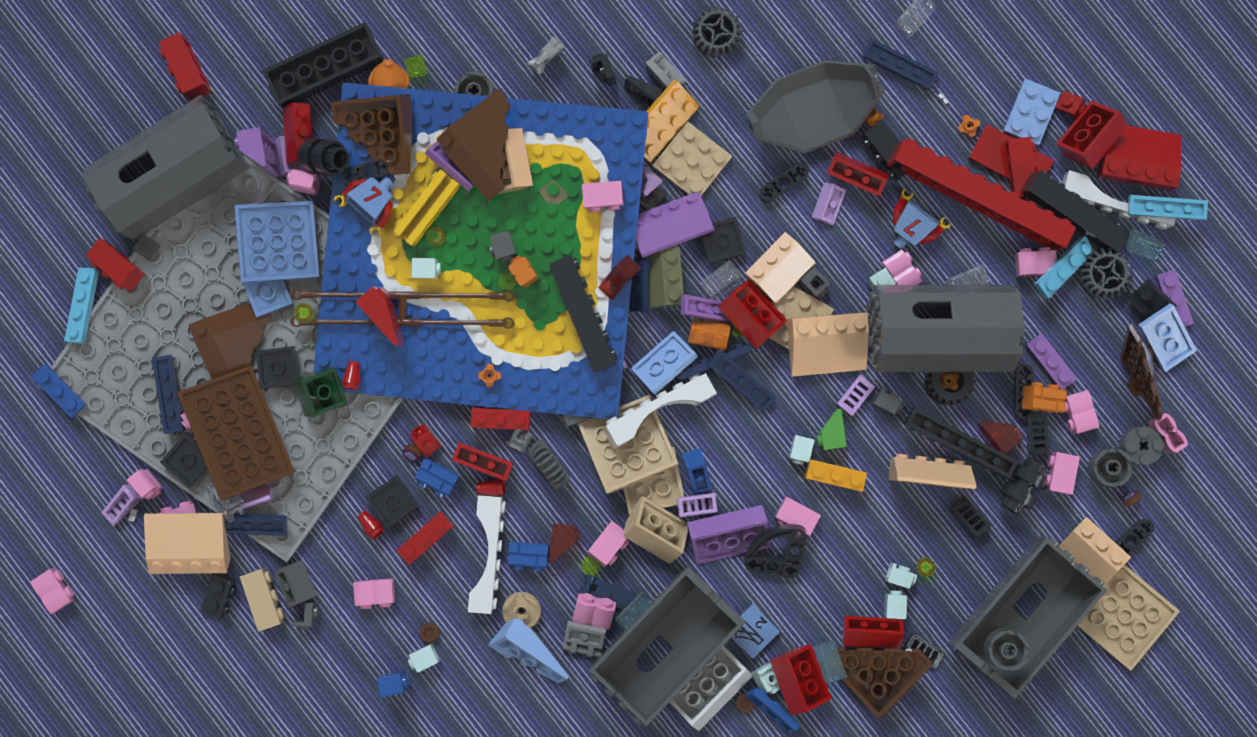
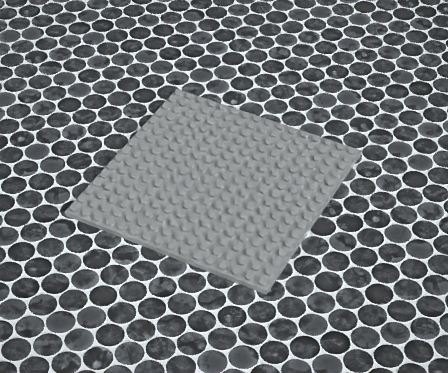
[38,155,404,562]

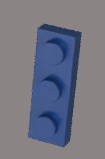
[31,363,87,418]
[745,688,800,734]

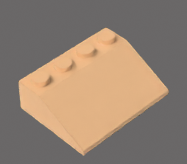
[787,312,869,376]
[889,454,976,489]
[144,513,231,574]

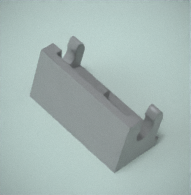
[645,51,686,89]

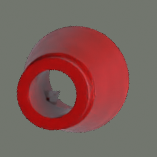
[341,361,361,390]
[476,478,506,497]
[357,511,384,540]

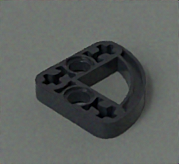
[744,524,807,578]

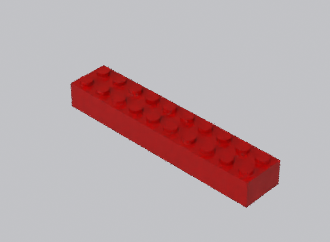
[886,138,1076,251]

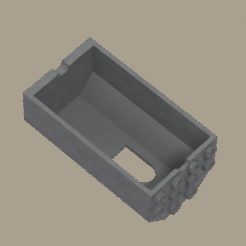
[83,95,250,241]
[866,285,1025,372]
[947,536,1107,699]
[589,565,745,726]

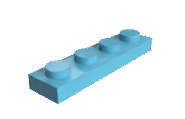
[1128,195,1208,221]
[1034,236,1095,299]
[64,268,99,344]

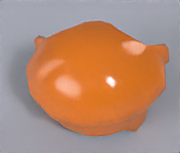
[368,59,410,89]

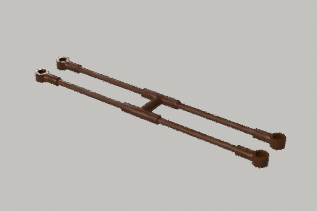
[290,289,515,329]

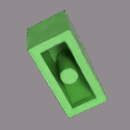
[817,409,847,450]

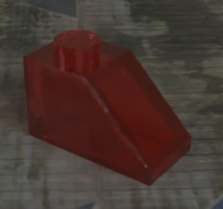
[598,254,641,300]
[977,421,1023,454]
[549,523,580,563]

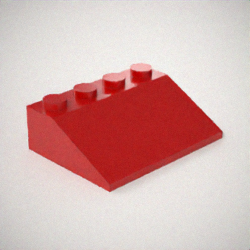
[1096,126,1182,191]

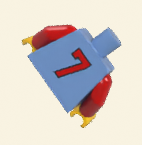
[334,177,393,238]
[892,189,951,249]

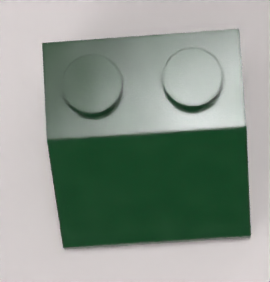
[292,367,347,417]

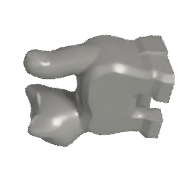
[527,36,564,75]

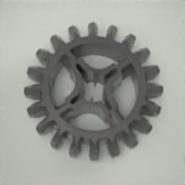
[691,6,743,58]
[1080,248,1133,300]
[528,440,570,489]

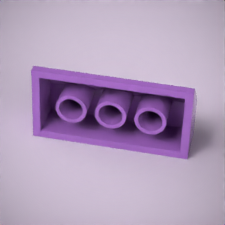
[235,127,282,180]
[636,192,714,258]
[687,505,772,565]

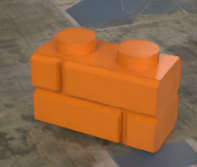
[508,255,539,287]
[688,317,730,350]
[1022,382,1067,413]

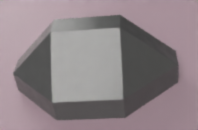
[746,60,885,154]

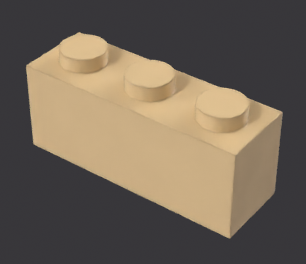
[240,568,285,632]

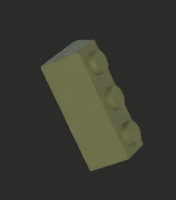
[643,246,684,309]

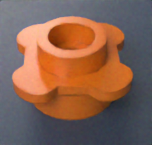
[863,108,884,127]
[958,115,980,137]
[478,364,501,387]
[940,372,959,391]

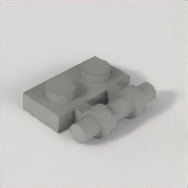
[562,621,606,657]

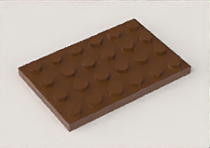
[177,365,295,502]

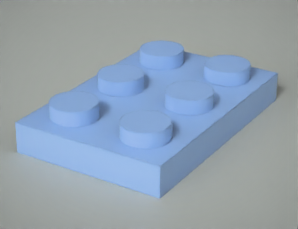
[1003,79,1060,146]
[1138,304,1197,372]
[631,331,698,395]

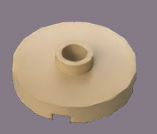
[502,592,541,628]

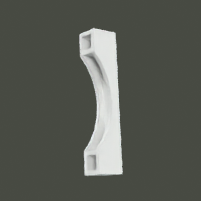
[1062,170,1176,230]
[603,373,717,449]
[468,495,506,614]

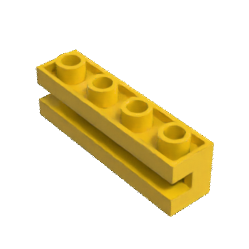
[393,169,461,247]

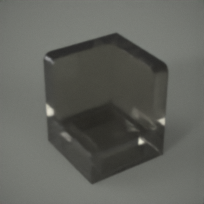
[640,186,667,210]

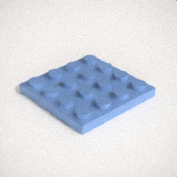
[234,201,319,283]

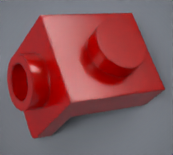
[1055,91,1087,120]
[410,423,442,458]

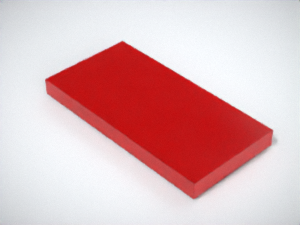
[968,124,1054,180]

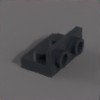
[589,54,617,86]
[1128,279,1176,319]
[200,574,237,619]

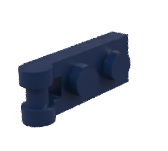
[629,258,651,312]
[579,574,636,611]

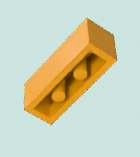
[804,459,867,492]

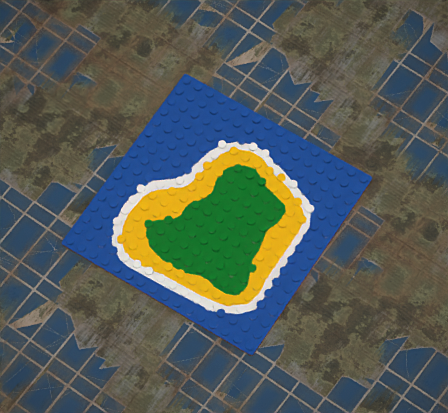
[313,83,648,419]

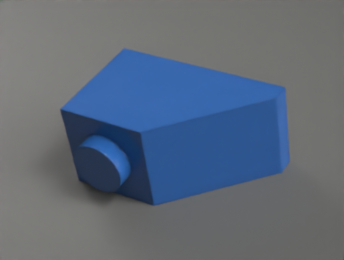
[682,448,713,495]

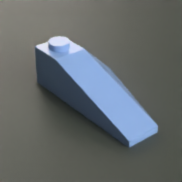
[488,618,569,683]

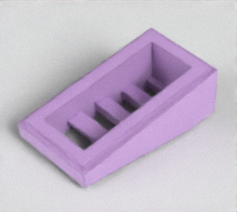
[836,375,875,416]
[101,485,141,526]
[677,493,718,517]

